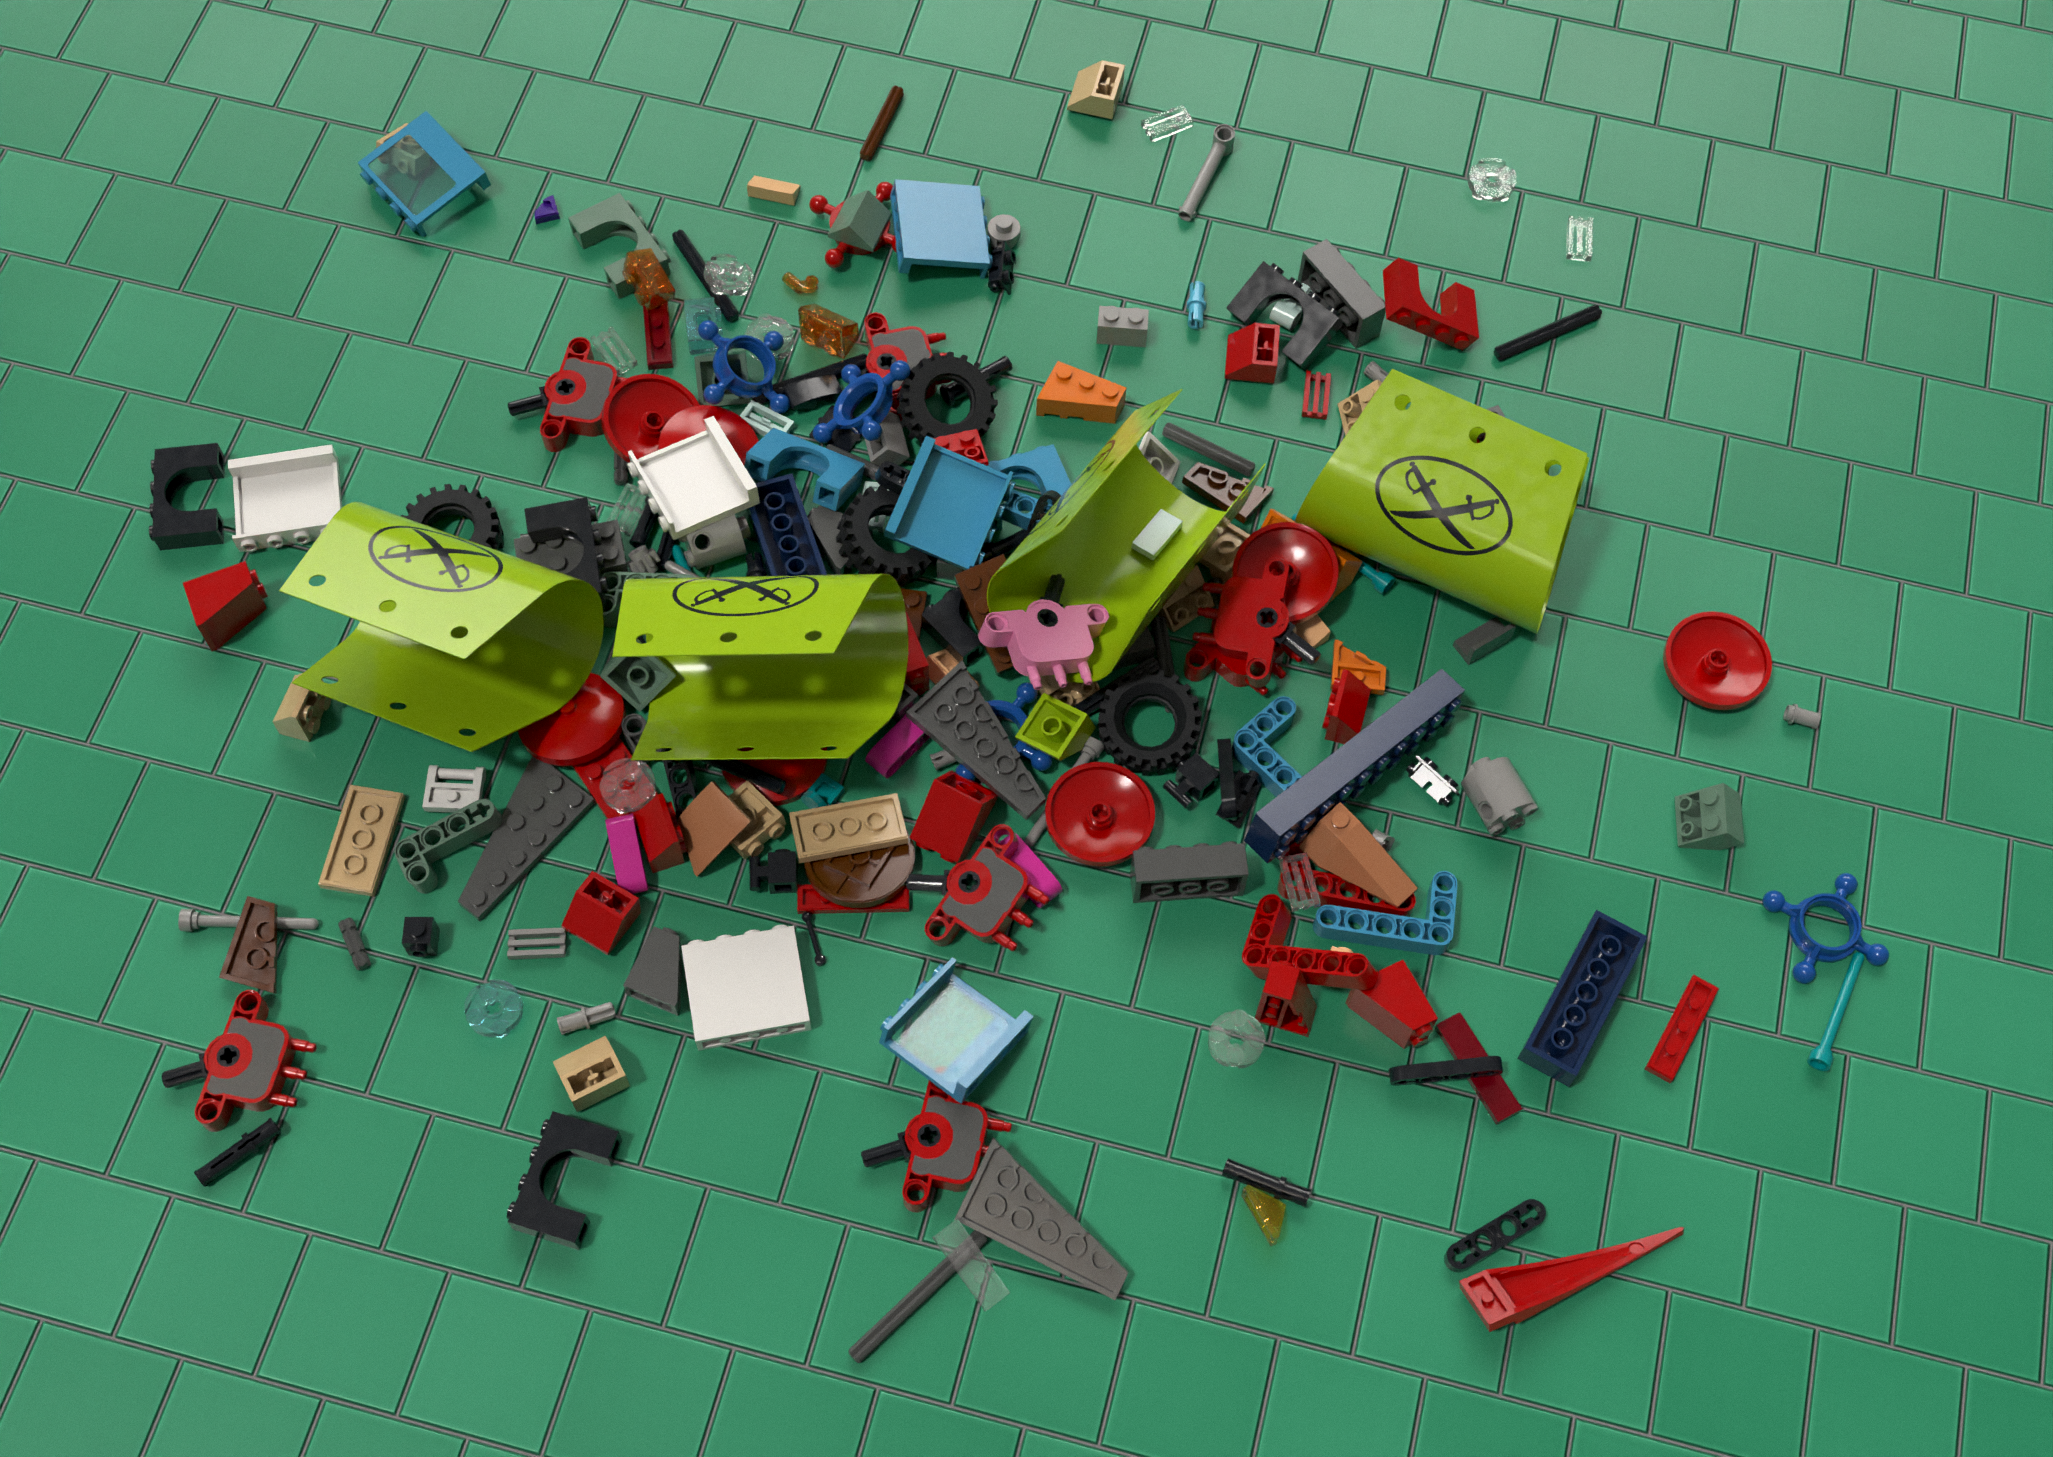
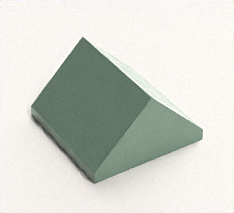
[828,190,892,252]

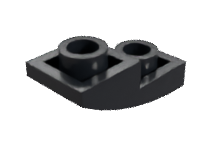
[784,375,842,410]

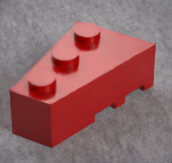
[1254,961,1317,1038]

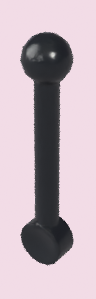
[802,912,826,967]

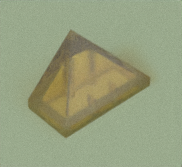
[1241,1185,1286,1246]

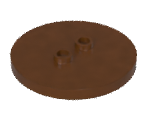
[804,830,915,908]

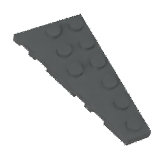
[906,661,1046,820]
[458,756,595,921]
[954,1138,1129,1300]

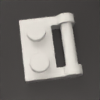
[422,765,486,813]

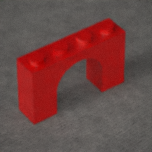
[1383,257,1479,351]

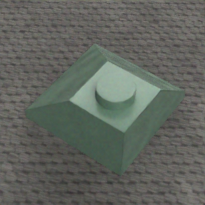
[694,349,750,406]
[600,639,677,712]

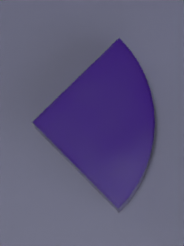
[534,195,560,224]

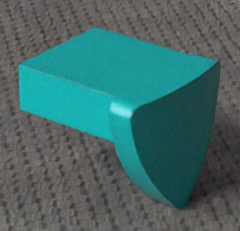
[801,773,845,809]

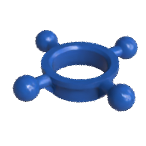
[698,320,790,414]
[813,360,910,443]
[955,682,1052,781]
[1762,873,1889,984]

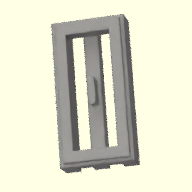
[507,928,567,960]

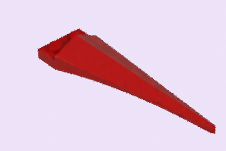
[1459,1227,1684,1332]

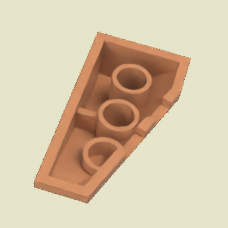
[1299,802,1418,908]

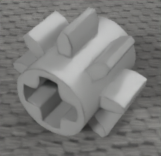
[626,545,660,573]

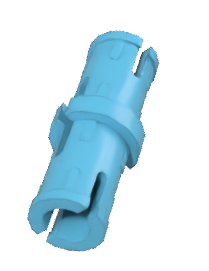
[1187,281,1206,329]

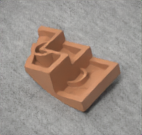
[677,781,752,877]

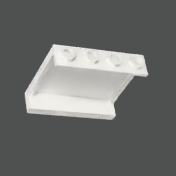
[627,416,760,540]
[228,445,342,552]
[681,925,811,1051]

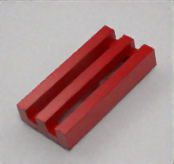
[1301,370,1331,420]

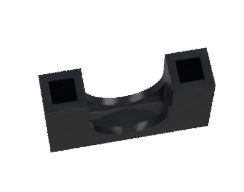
[1226,261,1343,371]
[149,443,225,551]
[524,497,609,603]
[921,559,991,667]
[507,1111,622,1250]

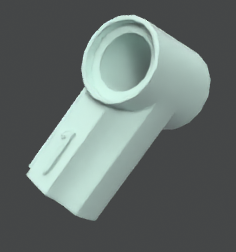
[1269,283,1312,331]

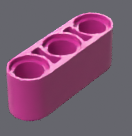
[865,715,930,778]
[605,814,648,894]
[998,833,1063,908]

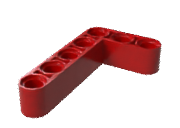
[1278,827,1416,917]
[1242,894,1378,990]

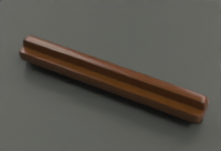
[860,85,904,161]

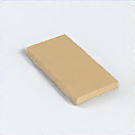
[318,785,405,897]
[789,793,908,863]

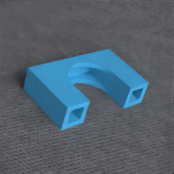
[744,428,865,511]
[988,444,1071,531]

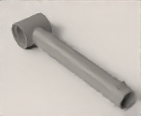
[1178,124,1235,221]

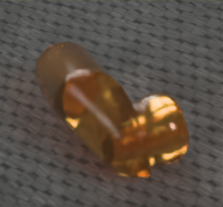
[782,272,819,293]

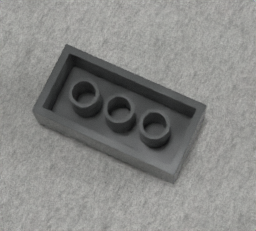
[1297,239,1386,349]
[513,520,628,575]
[1130,841,1249,903]

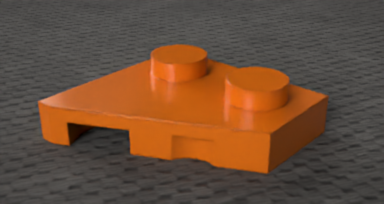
[1330,639,1386,695]

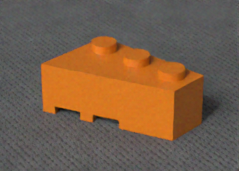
[1036,361,1127,424]

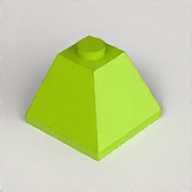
[1015,693,1096,761]

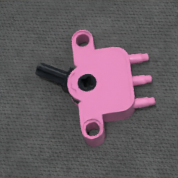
[978,574,1109,690]

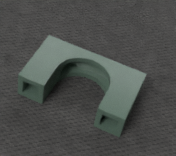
[568,193,671,299]

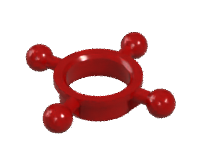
[809,182,897,268]

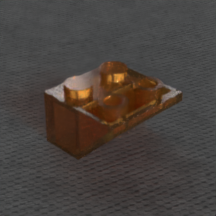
[622,248,676,311]
[798,303,859,359]

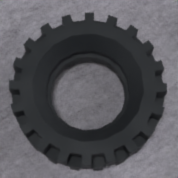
[896,352,998,447]
[401,484,504,550]
[836,485,935,588]
[1098,668,1202,776]

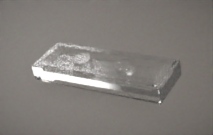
[932,1219,1010,1311]

